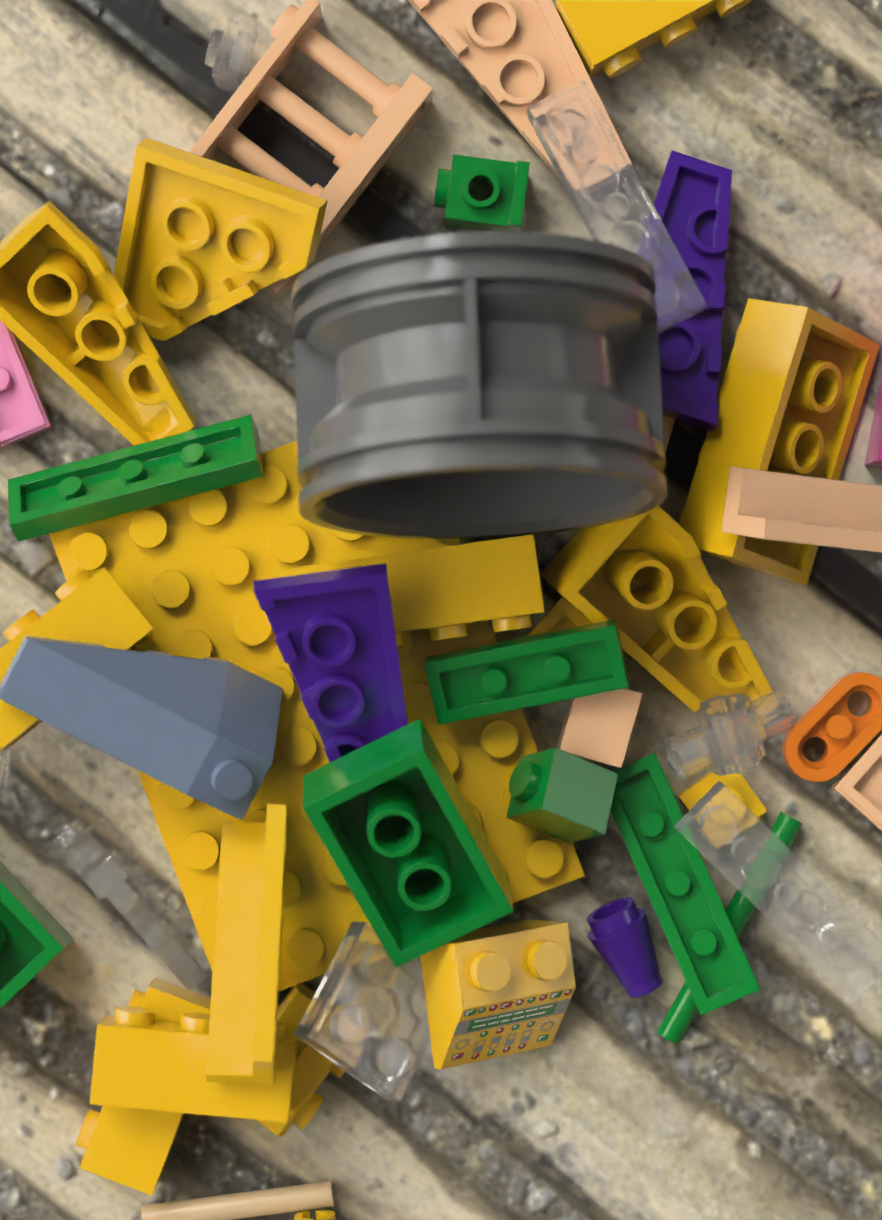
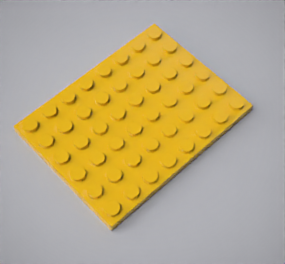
[49,440,585,991]

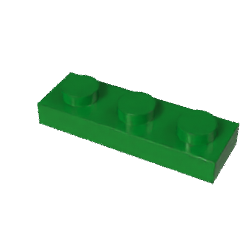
[424,619,629,725]

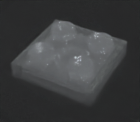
[294,922,431,1102]

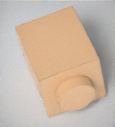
[556,676,642,768]

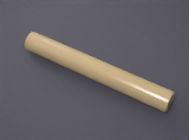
[141,1181,334,1220]

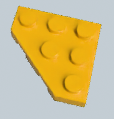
[114,138,328,342]

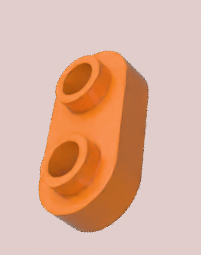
[782,672,882,782]

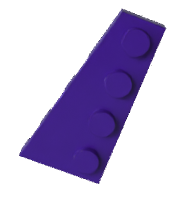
[637,150,732,432]
[253,563,408,762]

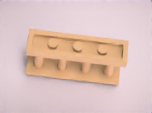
[190,0,433,301]

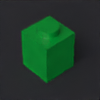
[506,747,618,843]

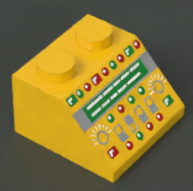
[420,919,576,1070]

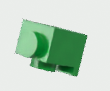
[434,154,530,232]

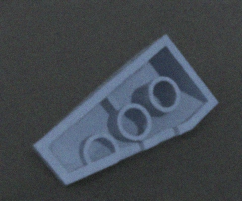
[0,636,283,820]

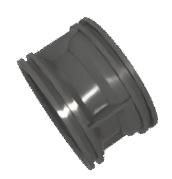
[291,232,667,539]

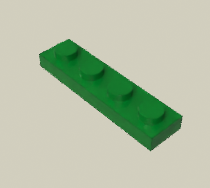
[8,414,264,542]
[610,752,760,1015]

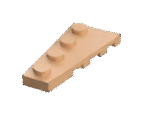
[408,0,633,197]

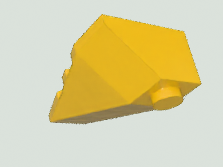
[0,201,197,446]
[539,506,779,750]

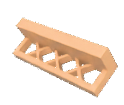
[721,466,882,553]

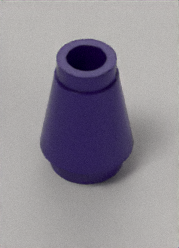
[587,897,663,998]

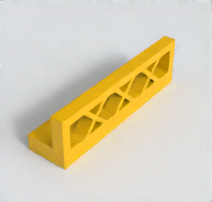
[206,804,287,1084]

